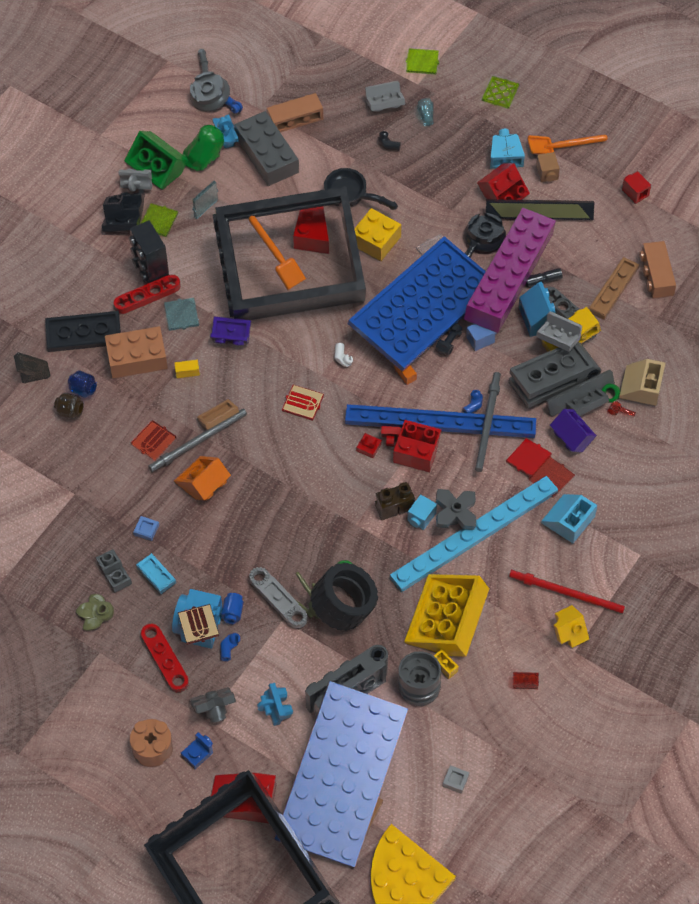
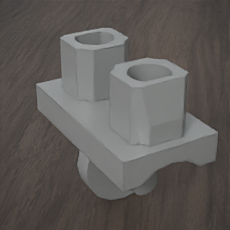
[118,169,152,191]

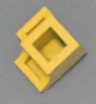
[554,605,589,648]

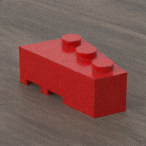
[293,207,329,254]

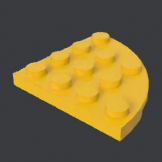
[371,824,456,904]

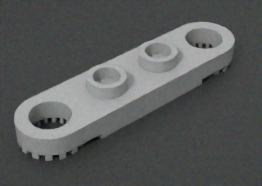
[249,567,307,628]

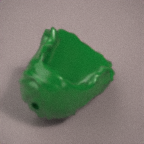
[183,125,224,171]

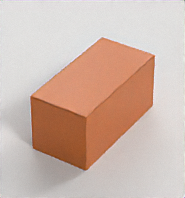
[394,365,417,385]

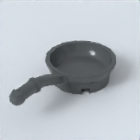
[190,49,230,112]

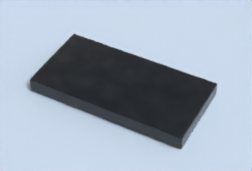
[45,311,121,352]

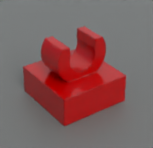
[381,426,401,447]
[356,433,382,458]

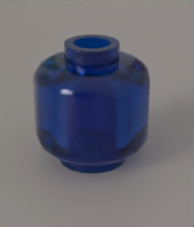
[68,370,97,398]

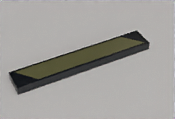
[486,199,595,220]

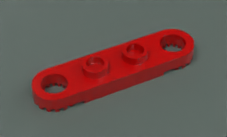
[141,624,189,693]

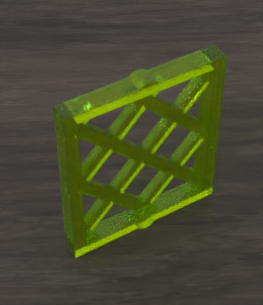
[482,76,519,109]

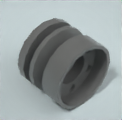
[398,651,441,706]

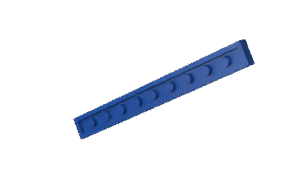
[345,404,537,438]

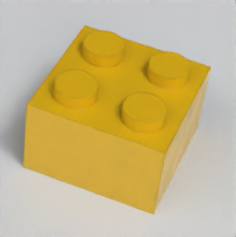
[354,208,401,261]

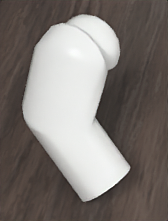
[334,343,353,367]

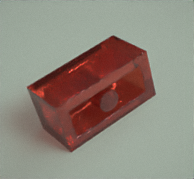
[513,672,539,690]

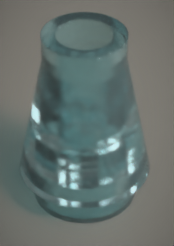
[417,98,434,126]

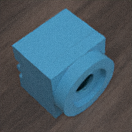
[172,589,222,649]

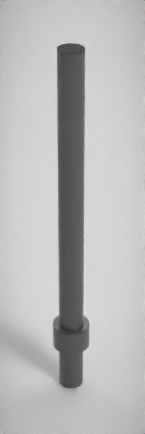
[475,372,501,472]
[148,408,247,472]

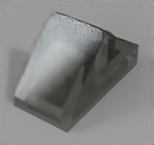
[14,352,51,383]

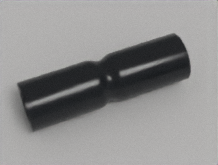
[526,268,563,288]

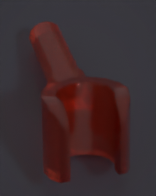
[608,401,636,416]

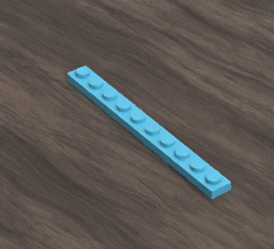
[390,476,558,592]

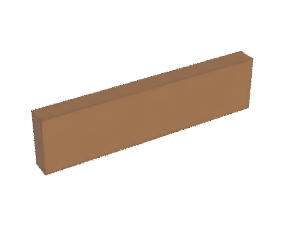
[589,257,639,320]

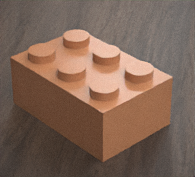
[105,326,168,379]

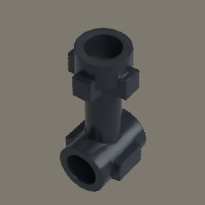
[435,323,463,356]

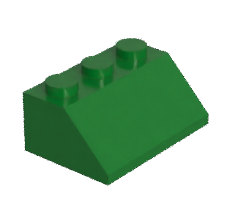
[124,131,189,189]

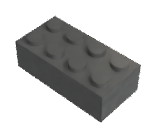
[234,111,299,186]

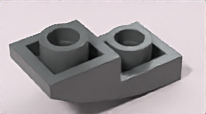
[95,549,132,592]

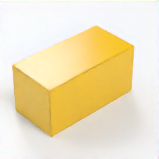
[175,359,200,378]
[434,649,459,679]

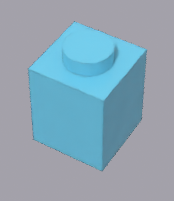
[408,494,437,530]

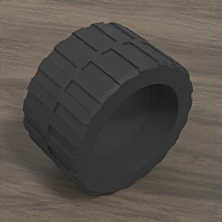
[310,563,378,631]

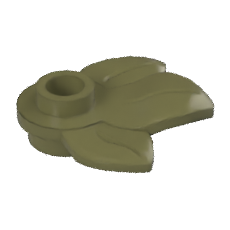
[76,594,114,631]

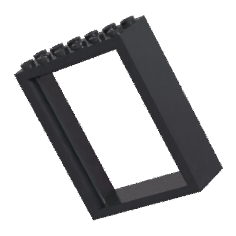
[212,186,366,320]
[144,770,340,904]

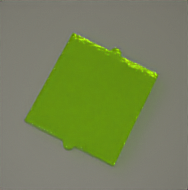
[406,48,439,74]
[141,203,178,237]

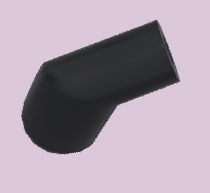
[378,131,401,151]

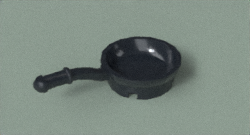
[324,168,398,210]
[464,213,506,258]

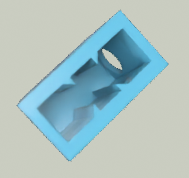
[490,128,525,169]

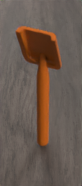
[527,134,608,154]
[249,216,306,290]

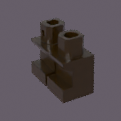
[375,482,415,521]

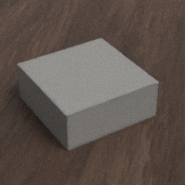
[443,765,470,794]

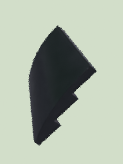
[101,189,145,232]

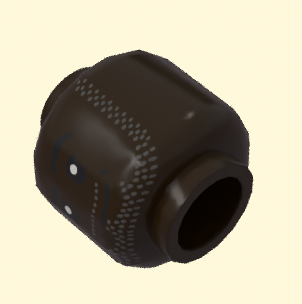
[54,393,84,419]

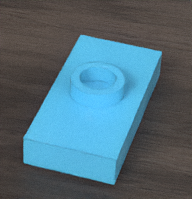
[136,553,176,594]

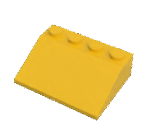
[404,574,489,657]

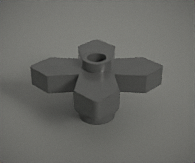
[436,489,476,530]
[190,687,236,723]

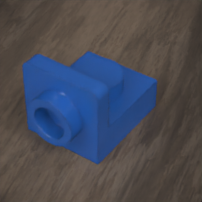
[181,732,213,769]

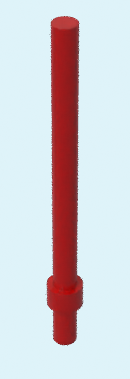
[509,569,625,614]

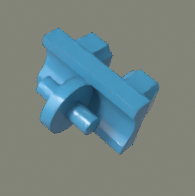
[212,115,238,148]
[257,683,293,726]

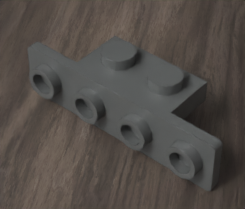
[546,369,615,416]

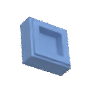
[133,516,159,541]

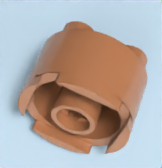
[130,719,173,767]

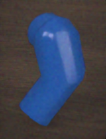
[220,633,241,661]

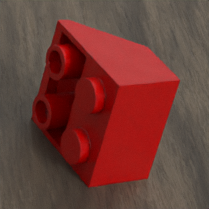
[477,163,530,200]
[393,420,441,473]

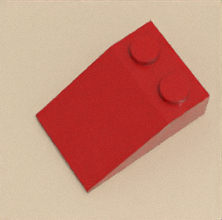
[211,773,277,824]

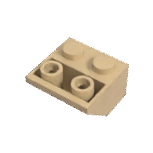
[619,359,665,406]

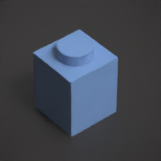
[466,324,497,351]

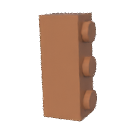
[267,93,324,132]
[639,241,676,298]

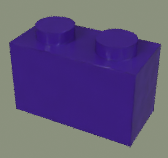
[550,409,597,452]

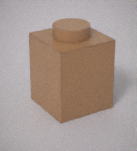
[536,152,560,182]

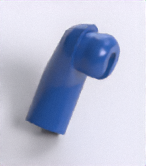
[225,96,243,114]
[462,390,483,413]

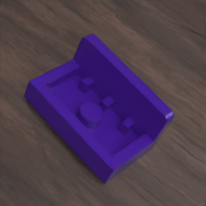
[210,317,251,346]

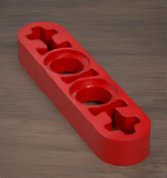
[113,275,181,314]

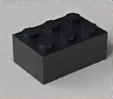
[128,220,169,283]

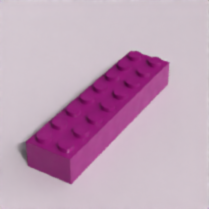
[464,208,556,333]

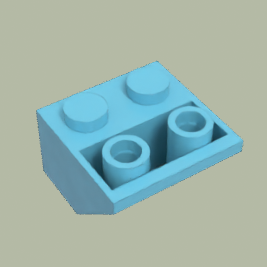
[541,494,597,543]

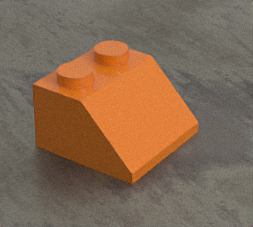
[174,456,231,501]

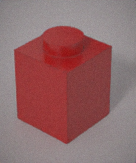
[622,171,651,204]

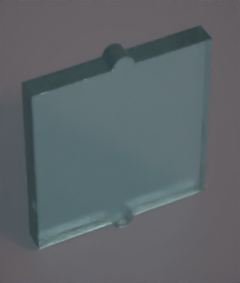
[192,181,218,219]
[164,298,199,331]

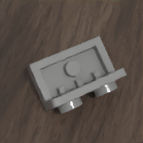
[365,81,405,112]
[537,311,582,352]

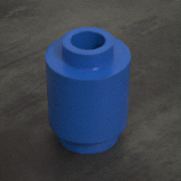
[221,593,244,624]

